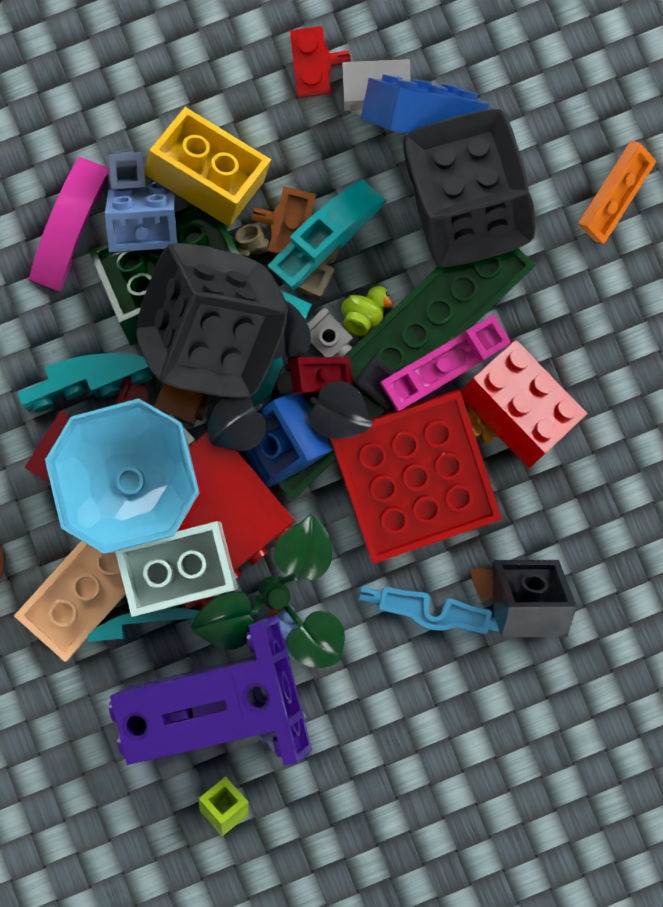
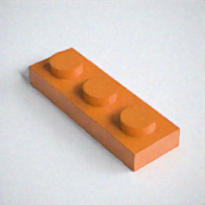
[578,140,657,244]

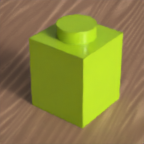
[199,776,249,836]

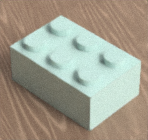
[115,521,238,617]

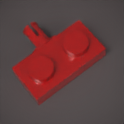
[290,26,351,99]

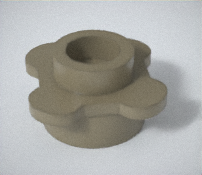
[234,224,270,256]

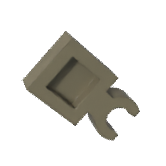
[295,247,339,301]

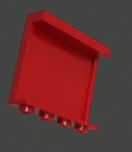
[177,431,296,610]

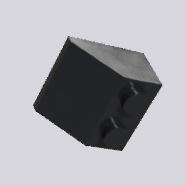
[492,560,577,638]

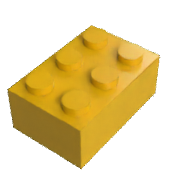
[144,107,271,227]

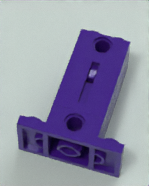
[109,615,312,766]

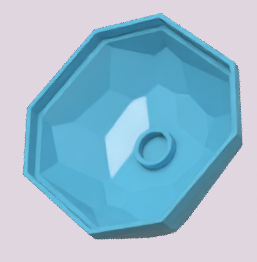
[45,399,200,554]

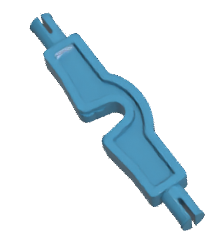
[359,586,499,634]

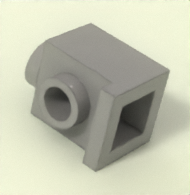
[307,307,353,357]

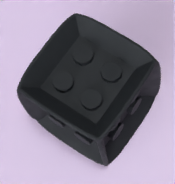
[403,109,536,267]
[137,243,288,398]

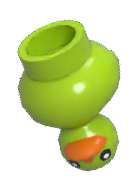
[341,286,392,336]

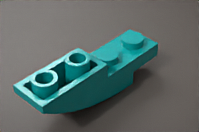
[268,179,387,292]
[17,353,153,413]

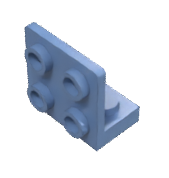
[105,182,178,252]

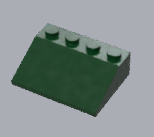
[89,205,239,346]

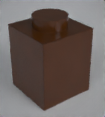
[154,383,210,427]

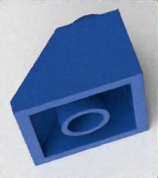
[244,393,334,488]

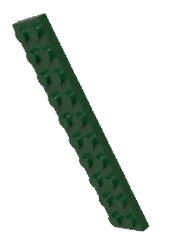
[277,248,535,501]

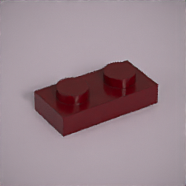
[289,357,353,394]

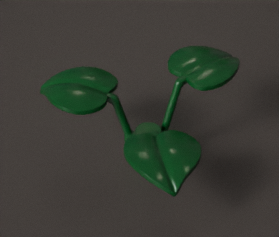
[191,514,345,668]

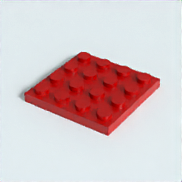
[330,389,502,564]

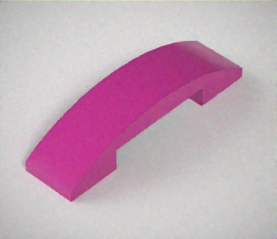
[29,157,108,293]
[380,314,511,412]

